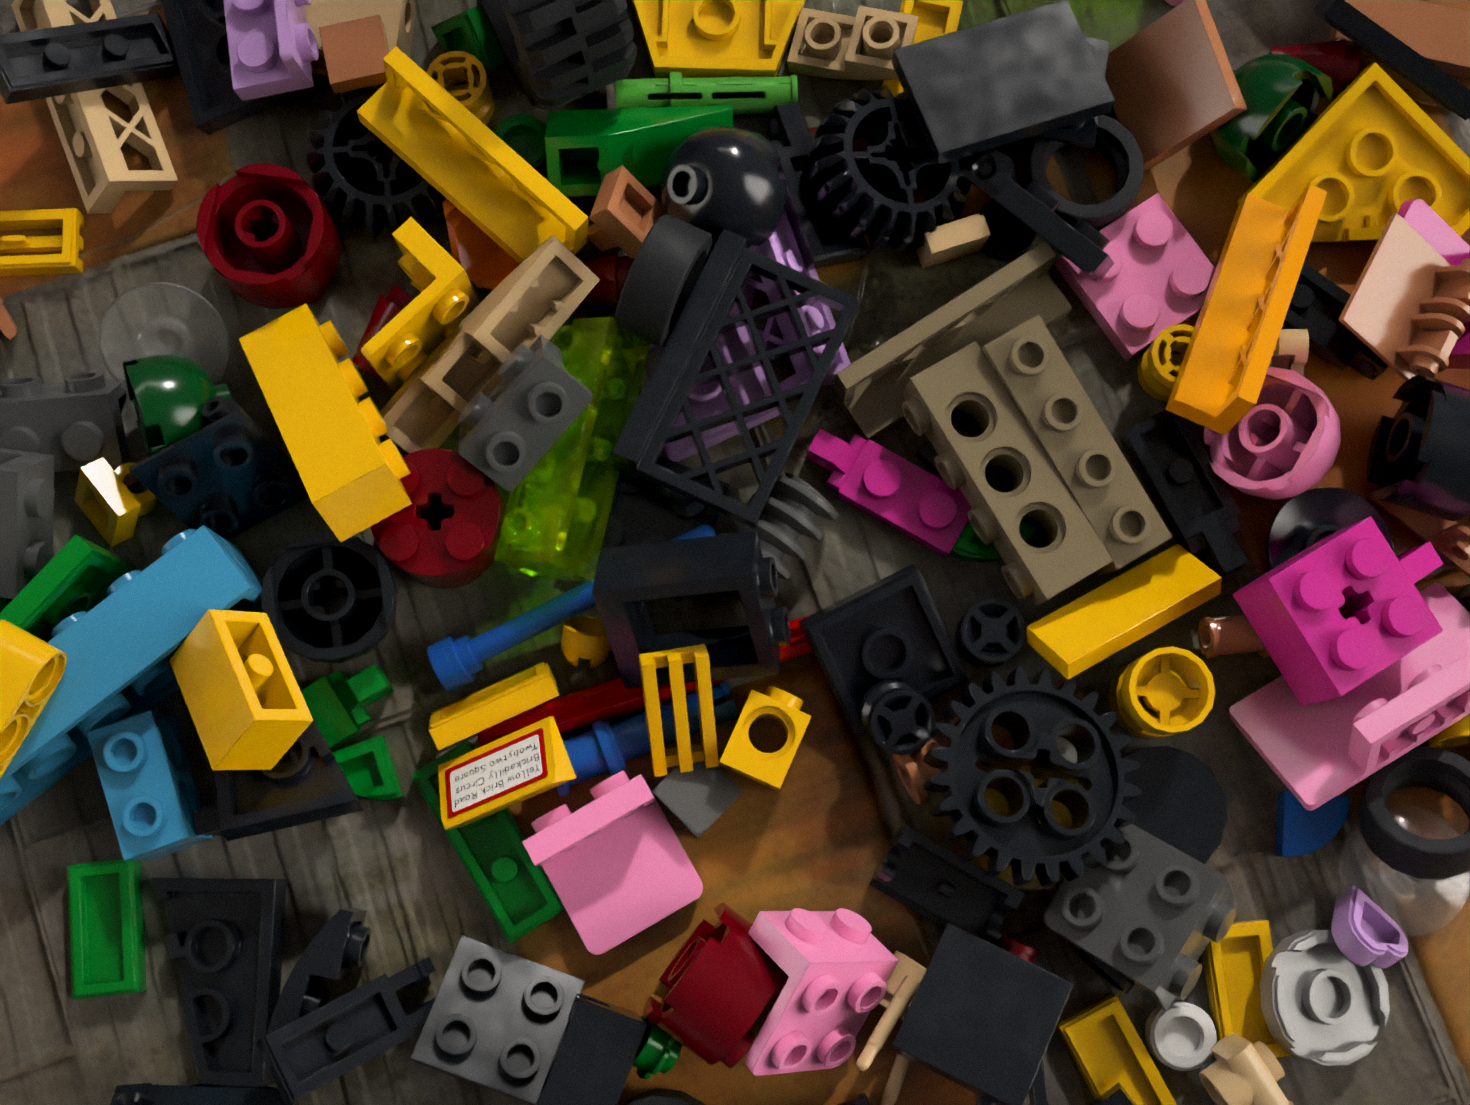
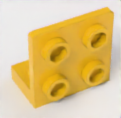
[361,217,480,393]

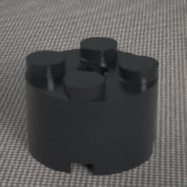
[1366,375,1470,521]

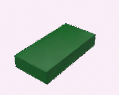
[67,859,147,1000]

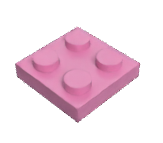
[1055,193,1215,362]

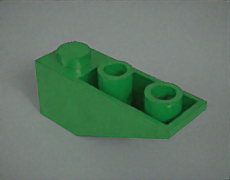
[544,105,733,197]

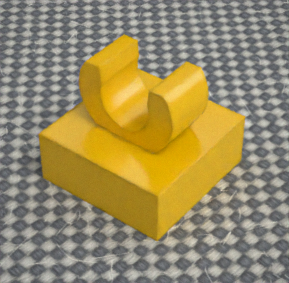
[74,457,158,547]

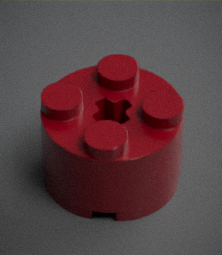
[196,164,341,309]
[371,448,510,589]
[643,903,789,1068]

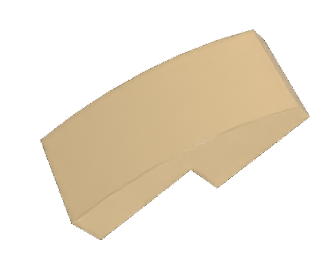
[787,5,918,80]

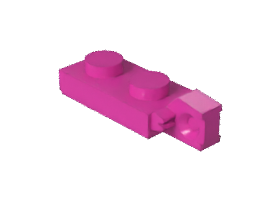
[805,429,972,558]

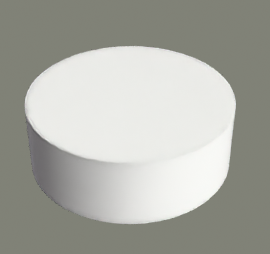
[1145,1001,1217,1071]

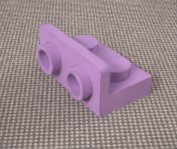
[223,0,319,101]

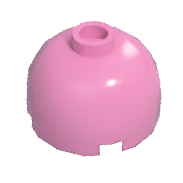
[1204,367,1341,500]

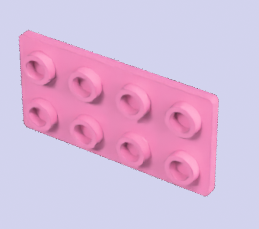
[1229,583,1470,811]

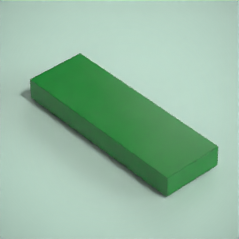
[411,740,566,944]

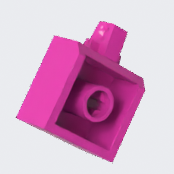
[1232,516,1444,706]

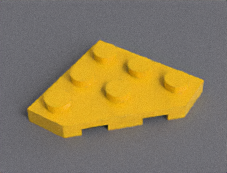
[1237,62,1470,243]

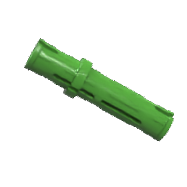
[615,71,798,115]

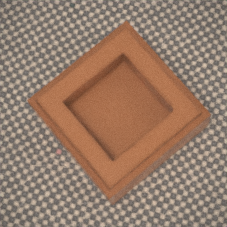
[318,14,390,94]

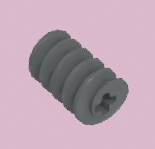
[720,473,839,603]

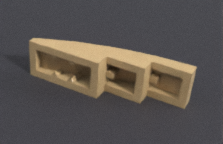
[379,236,600,454]

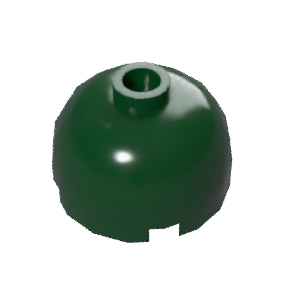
[1209,54,1333,183]
[122,354,232,457]

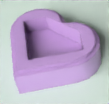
[1331,885,1408,969]

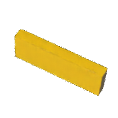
[1026,544,1222,680]

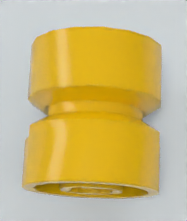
[1108,646,1216,740]

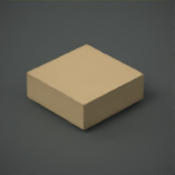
[916,213,991,269]

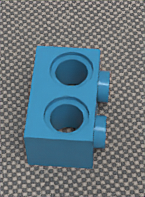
[87,710,213,861]

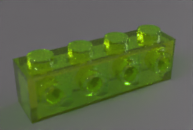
[494,316,650,582]

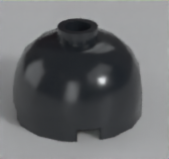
[660,126,787,252]
[261,530,398,663]

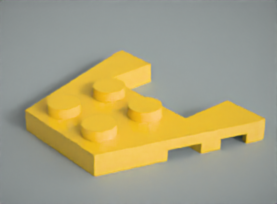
[631,0,806,78]

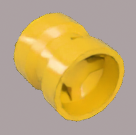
[426,51,495,125]
[1137,324,1194,402]

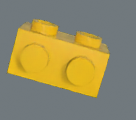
[169,609,313,771]

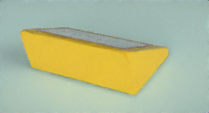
[438,716,577,830]

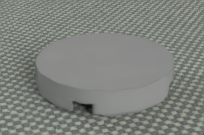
[1259,930,1390,1066]

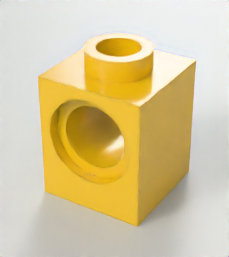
[719,686,812,792]

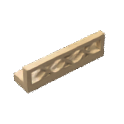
[11,0,178,214]

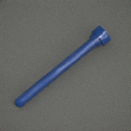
[427,525,717,693]

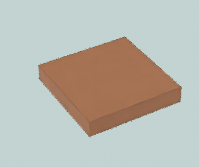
[1105,0,1247,170]

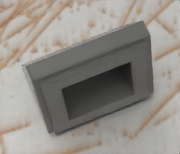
[652,761,744,838]

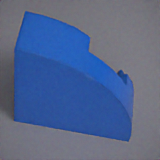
[1275,791,1350,857]

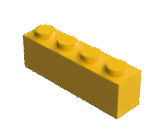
[239,303,412,542]

